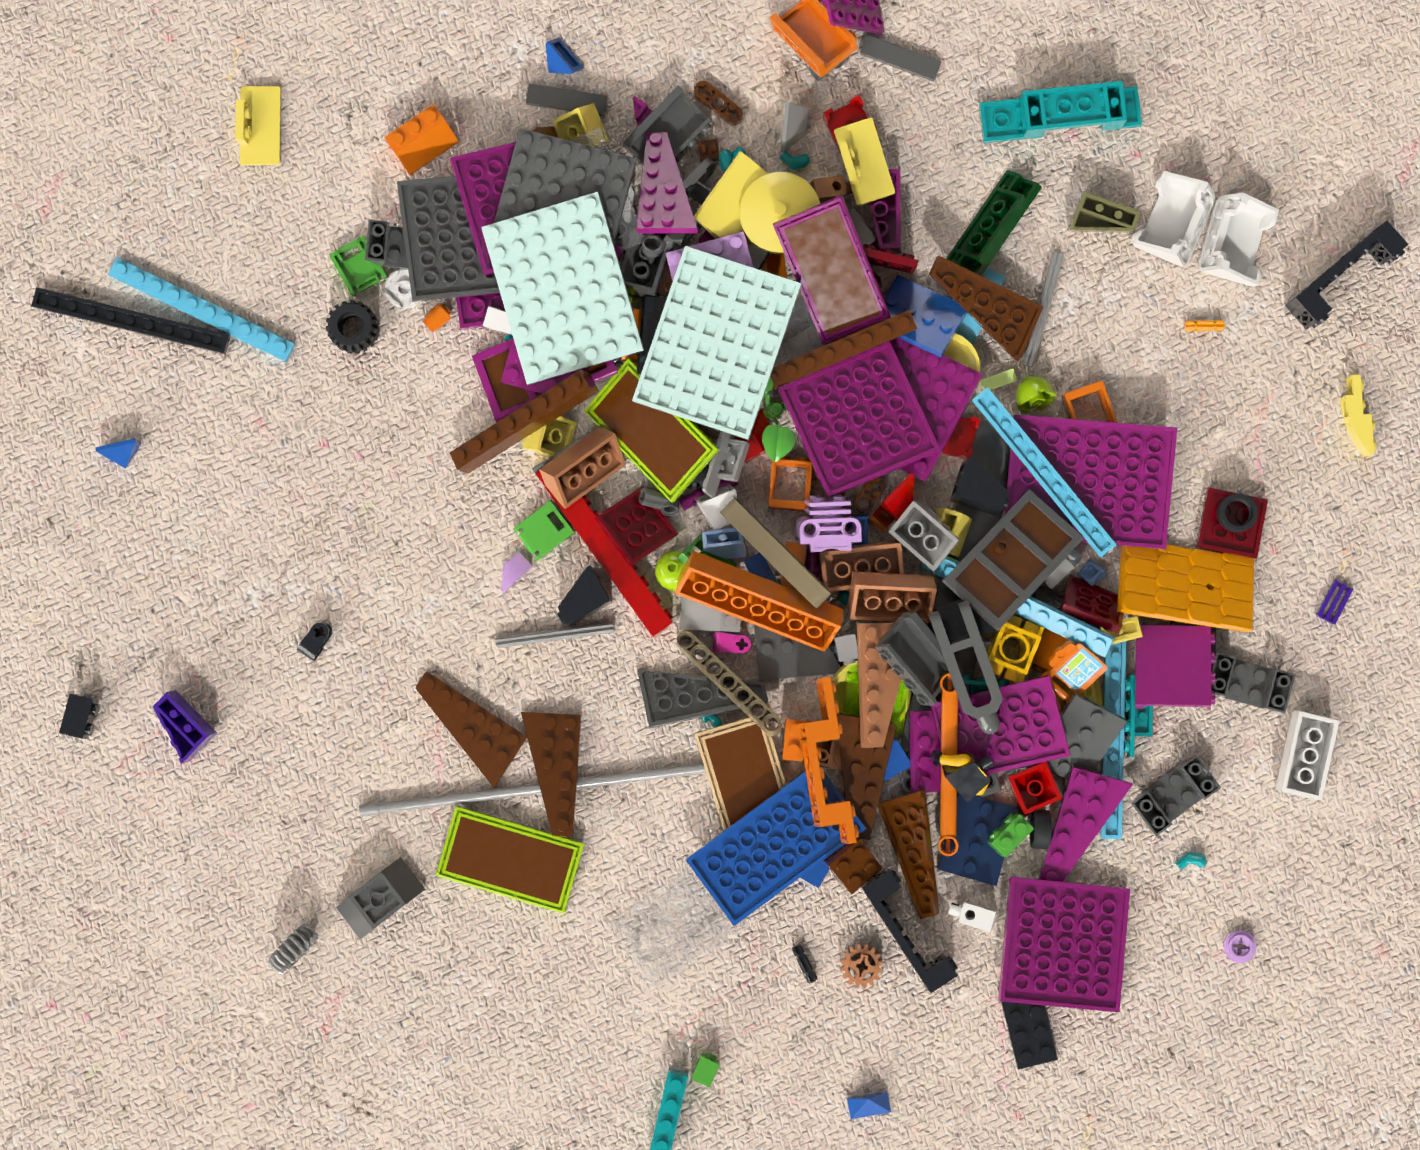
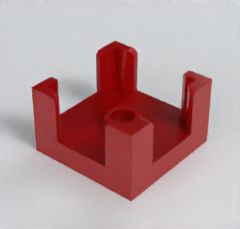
[823,95,877,153]
[942,416,980,460]

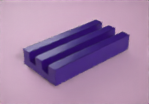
[1315,580,1353,625]

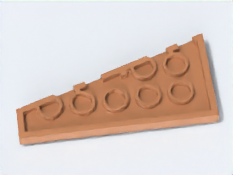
[857,623,901,748]

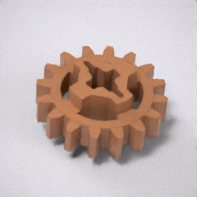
[839,943,884,989]

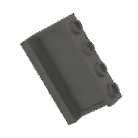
[622,85,712,166]
[875,612,964,706]

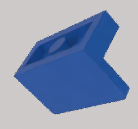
[743,552,778,583]

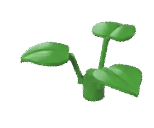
[762,377,795,462]

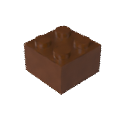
[823,838,883,895]

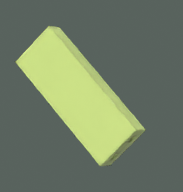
[980,368,1018,391]

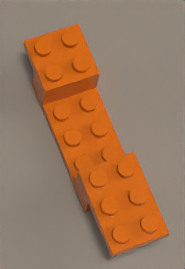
[798,677,859,844]

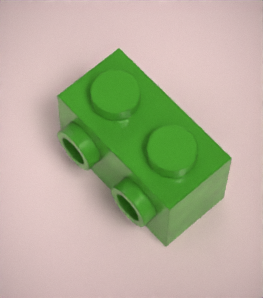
[986,813,1034,858]

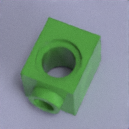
[691,1052,720,1087]

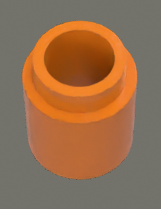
[422,304,452,333]

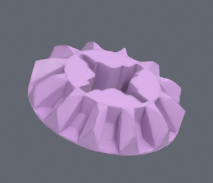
[1223,930,1257,963]

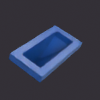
[545,38,584,74]
[95,438,141,469]
[884,739,910,780]
[847,1091,891,1119]

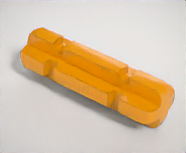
[1184,319,1225,332]

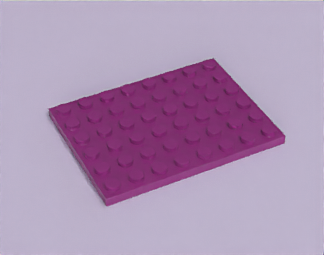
[1004,415,1177,549]

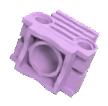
[795,494,862,552]

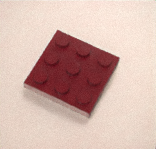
[863,244,919,274]
[595,486,678,567]
[1196,488,1268,559]
[1061,574,1124,634]

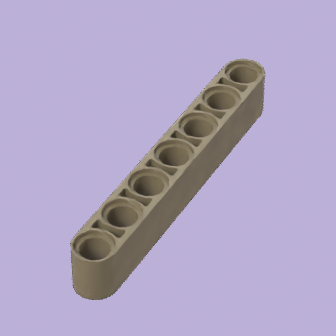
[720,497,832,608]
[676,631,782,736]

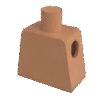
[810,175,853,204]

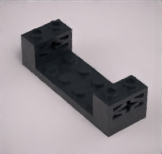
[1285,220,1409,329]
[861,867,958,993]

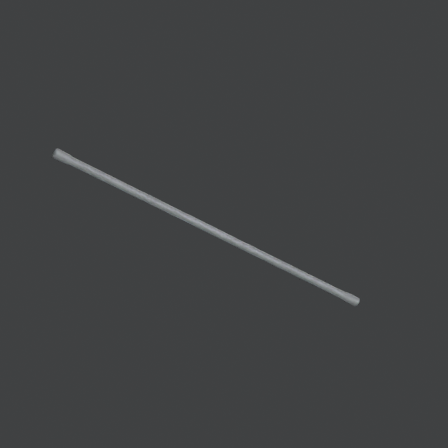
[359,752,783,817]

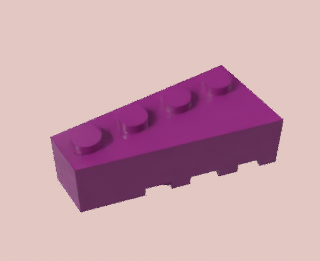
[868,169,901,254]

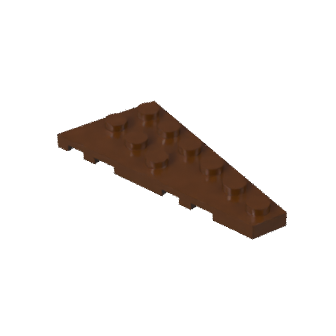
[929,256,1044,362]
[521,712,582,837]
[836,712,896,841]
[878,789,940,919]

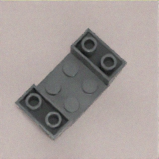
[365,219,408,270]
[1211,652,1296,714]
[1131,755,1221,836]
[336,857,426,940]

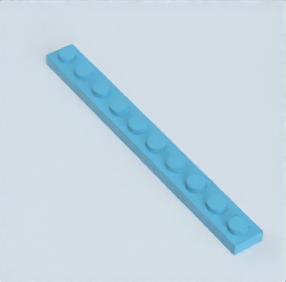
[108,257,295,363]
[972,387,1116,558]
[921,556,1115,657]
[1100,641,1126,839]

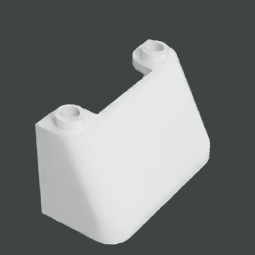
[1132,171,1215,267]
[1198,192,1279,286]

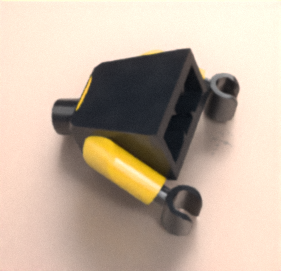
[930,750,995,802]

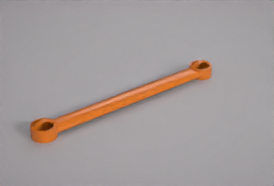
[938,672,958,856]

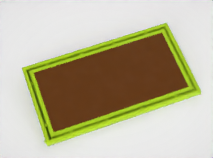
[584,358,720,503]
[436,805,585,914]

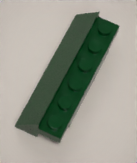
[946,170,1042,276]

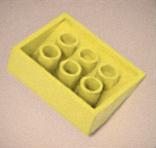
[694,152,768,246]

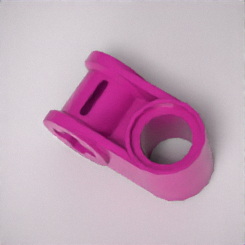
[712,632,752,654]

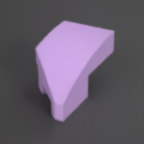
[501,552,532,594]

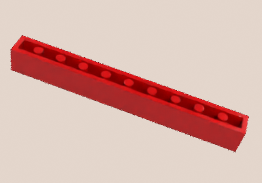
[535,470,674,638]

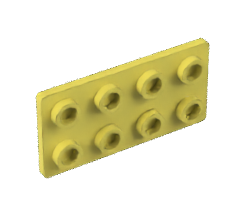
[235,86,281,165]
[834,118,895,206]

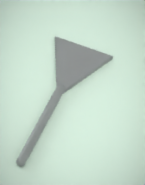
[532,432,590,476]

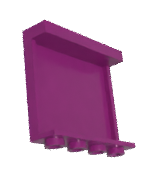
[1135,625,1215,710]

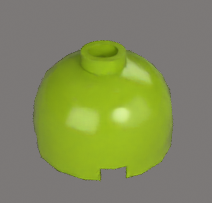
[1015,375,1057,413]
[655,551,685,592]

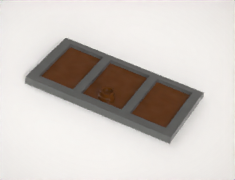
[942,489,1084,631]

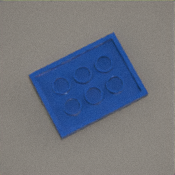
[872,275,967,357]

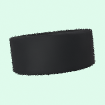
[1216,493,1258,533]
[1029,810,1052,849]

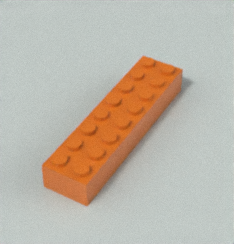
[674,550,844,652]

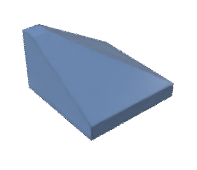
[1077,559,1108,586]

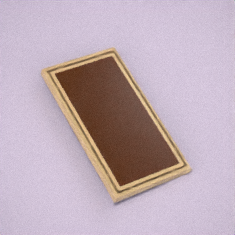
[695,713,786,830]

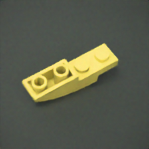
[1340,374,1377,457]

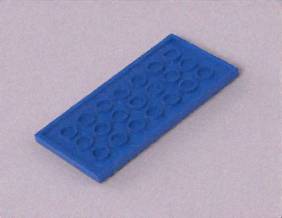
[685,765,866,926]

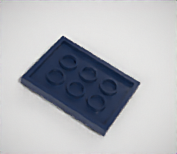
[937,793,1018,886]

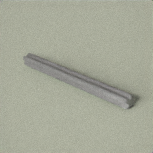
[1022,252,1064,367]
[495,622,615,648]

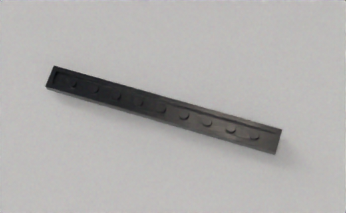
[31,287,231,355]

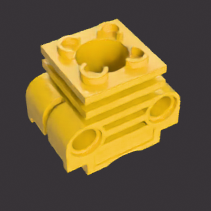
[986,615,1044,683]

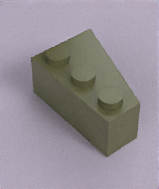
[1068,191,1141,233]

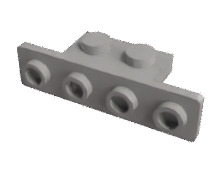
[702,431,750,497]

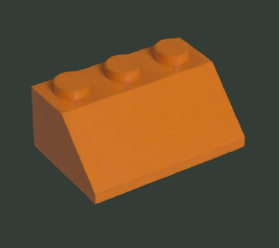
[384,104,459,176]

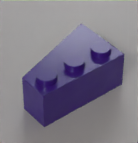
[153,690,217,764]

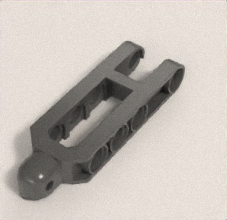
[642,157,717,258]
[928,600,1003,734]

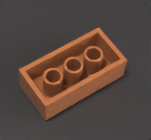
[819,540,904,592]
[847,572,937,623]

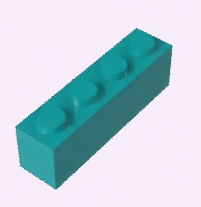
[650,1068,689,1150]

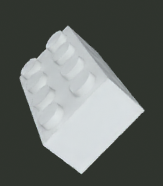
[1275,711,1339,801]

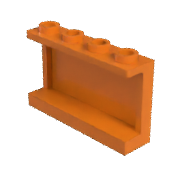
[769,0,858,78]

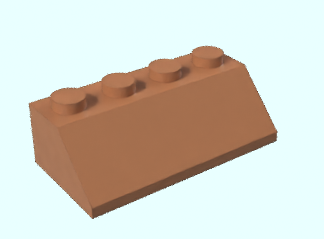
[539,426,626,509]

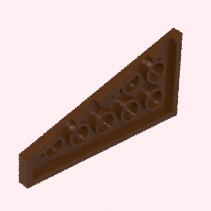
[415,671,527,788]

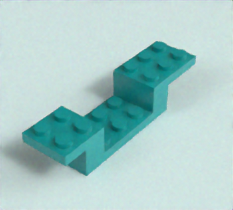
[979,81,1142,144]

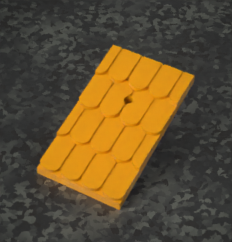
[1117,544,1254,632]

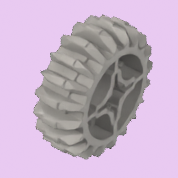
[268,924,318,974]

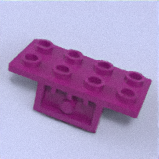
[822,0,885,34]

